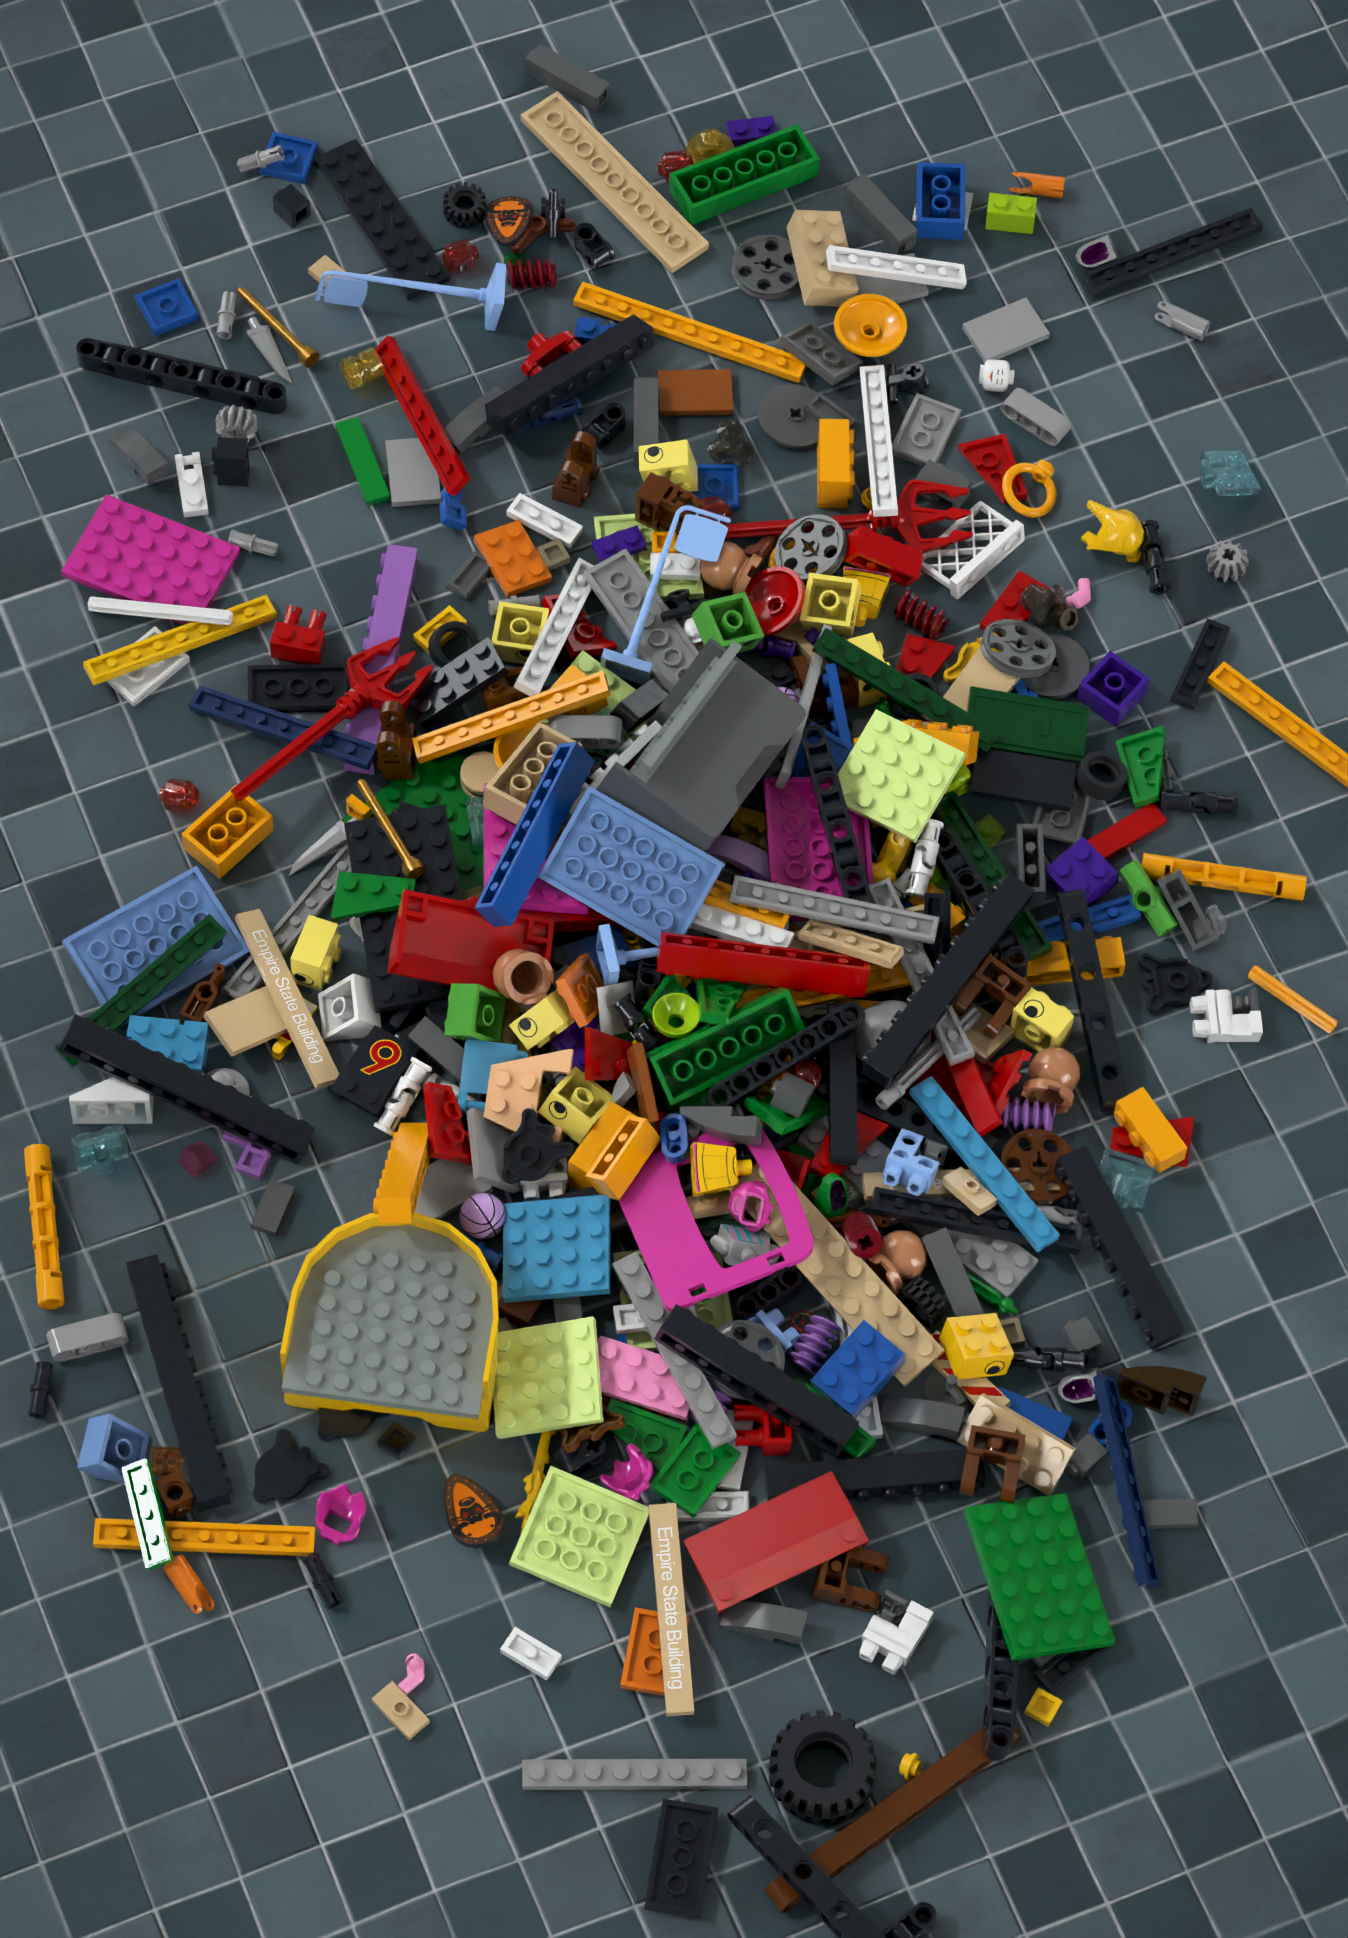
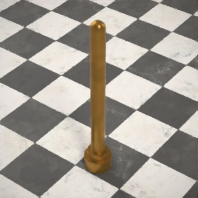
[237,287,320,368]
[357,779,425,879]

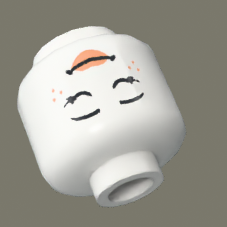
[979,359,1014,392]

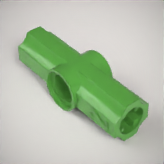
[1118,860,1179,937]

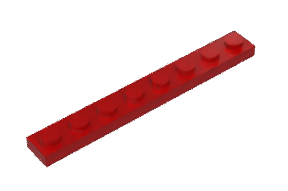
[373,335,470,496]

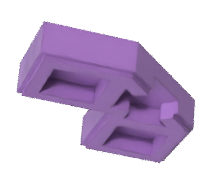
[222,1130,271,1180]

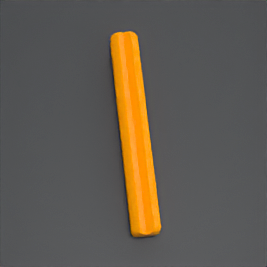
[1248,965,1338,1033]

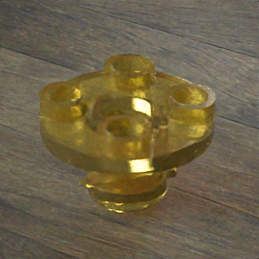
[686,128,734,164]

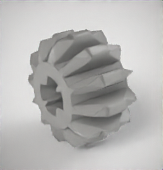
[215,404,258,442]
[1206,539,1249,583]

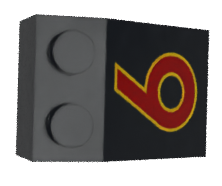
[331,1025,421,1118]

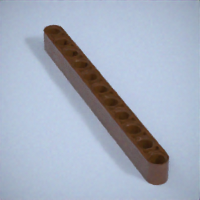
[764,1727,1022,1914]

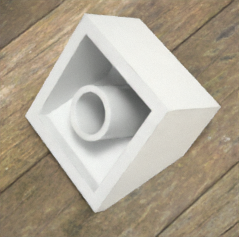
[318,973,381,1041]

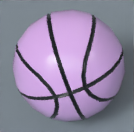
[459,1193,505,1240]

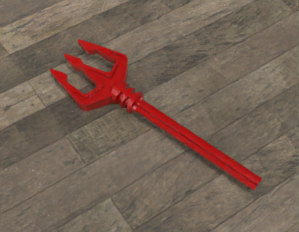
[723,480,973,553]
[231,637,433,801]

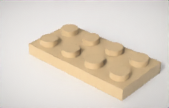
[956,1393,1076,1496]

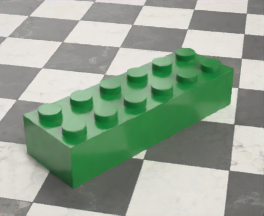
[669,124,819,225]
[645,988,805,1106]

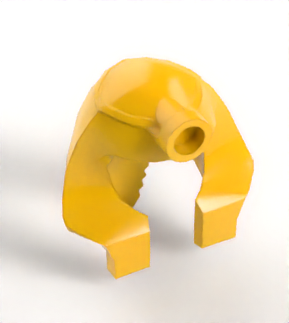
[1081,500,1144,563]

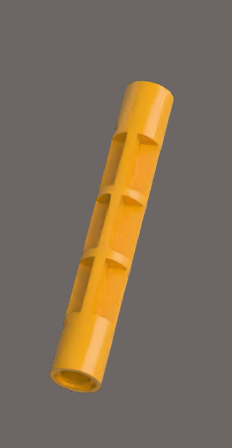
[1141,853,1307,901]
[24,1144,65,1310]

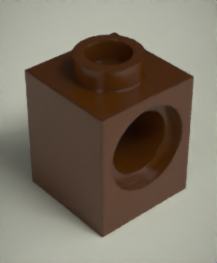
[155,1470,194,1518]

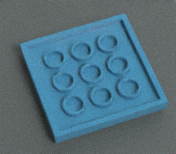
[503,1195,611,1303]

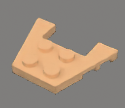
[484,1049,574,1142]

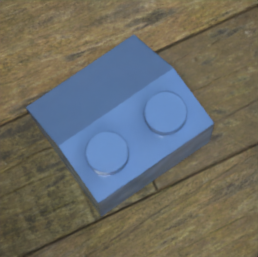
[77,1414,150,1484]

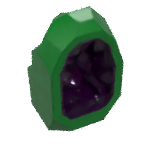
[814,1172,849,1218]

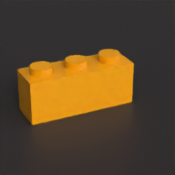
[1114,1087,1187,1174]
[585,1115,661,1200]

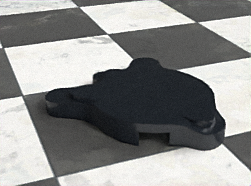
[1138,953,1213,1014]
[502,1108,576,1184]
[317,1407,391,1442]
[253,1429,329,1503]

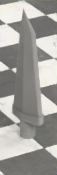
[247,317,293,384]
[289,816,358,876]

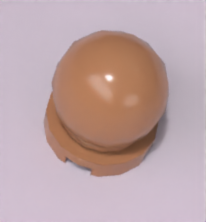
[700,541,763,595]
[493,949,554,1005]
[1021,1046,1080,1114]
[862,1230,928,1295]

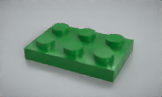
[649,1423,741,1518]

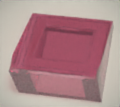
[177,1141,218,1178]

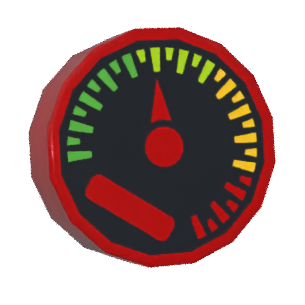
[789,1310,813,1334]

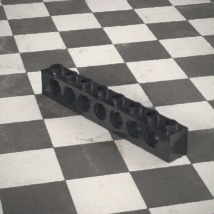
[794,1057,997,1169]

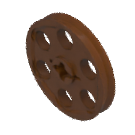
[999,1129,1073,1205]

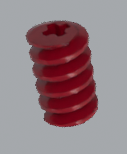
[507,259,557,290]
[894,590,950,640]
[842,1212,882,1259]

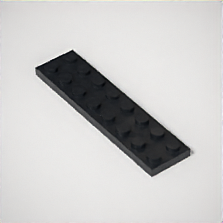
[314,139,450,301]

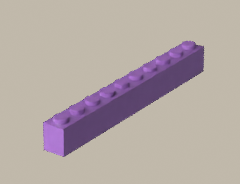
[344,544,418,775]

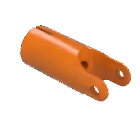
[1009,172,1065,199]
[163,1555,215,1614]

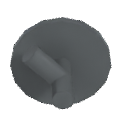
[923,1369,973,1413]

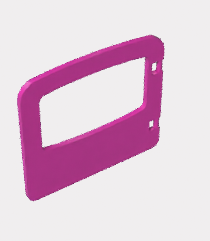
[618,1130,814,1312]

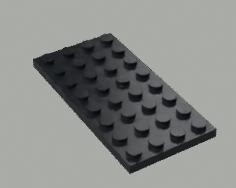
[344,804,462,1013]

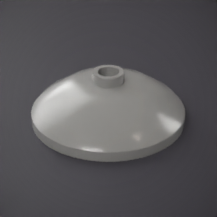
[856,1000,931,1077]

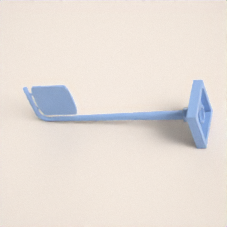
[315,263,506,331]
[600,505,731,685]
[596,882,789,986]

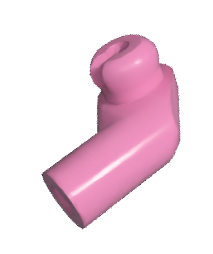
[1066,578,1091,609]
[397,1653,425,1696]

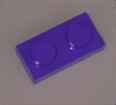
[726,116,776,146]
[591,525,647,563]

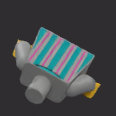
[706,1224,779,1276]

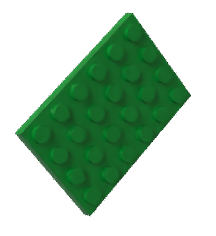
[964,1493,1115,1661]

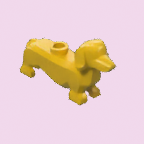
[872,831,914,883]

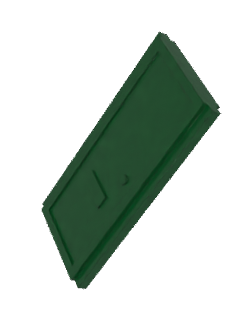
[967,686,1090,763]

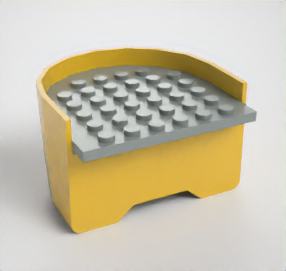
[280,1212,499,1432]

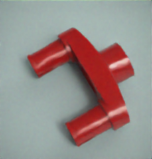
[521,331,582,378]

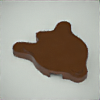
[558,1401,625,1453]

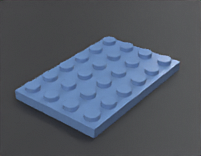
[538,786,725,947]
[62,865,250,1026]

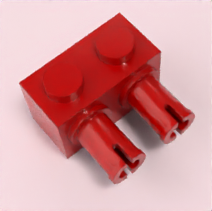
[270,605,327,664]
[733,1404,792,1456]

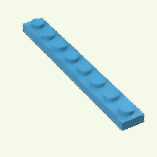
[909,1076,1060,1253]

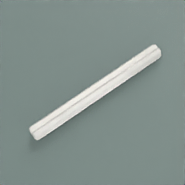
[88,597,233,625]

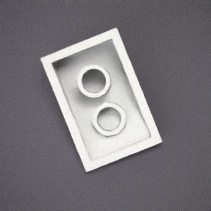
[69,1077,153,1124]

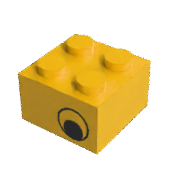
[939,1313,1014,1380]

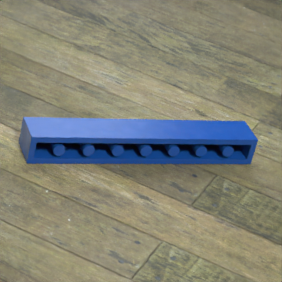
[475,742,595,927]

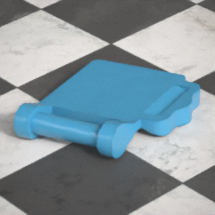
[458,1039,528,1113]

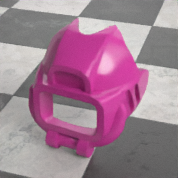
[728,1180,774,1232]
[600,1443,653,1500]
[315,1483,366,1546]

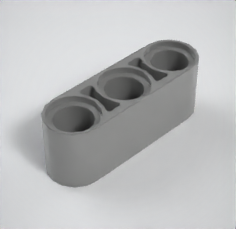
[1000,388,1072,446]
[548,715,622,749]
[46,1313,129,1362]

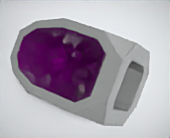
[1076,234,1118,267]
[1058,1368,1102,1403]

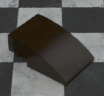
[1117,1366,1207,1416]

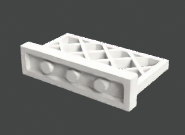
[921,501,1025,600]

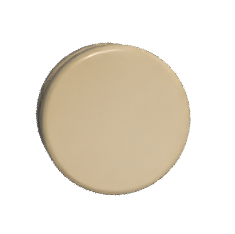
[460,751,499,802]

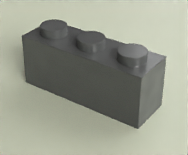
[1014,824,1046,906]

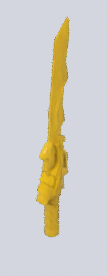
[515,1430,556,1536]

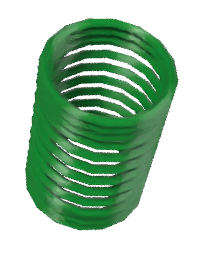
[504,253,526,267]

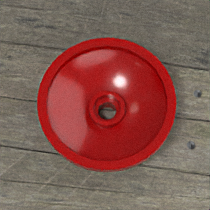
[745,566,805,636]

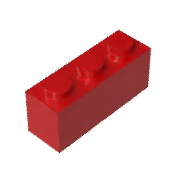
[843,526,923,587]

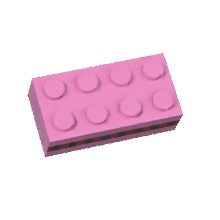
[598,1336,703,1426]

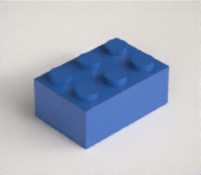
[915,162,965,240]
[811,1320,906,1419]

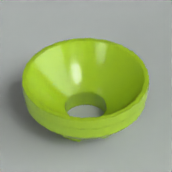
[652,993,700,1038]

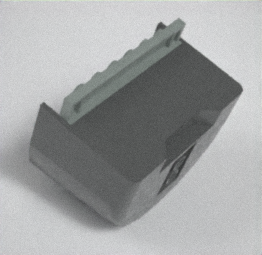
[597,637,806,852]

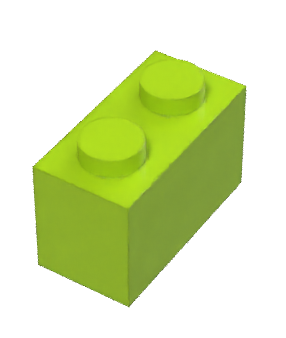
[985,193,1037,234]

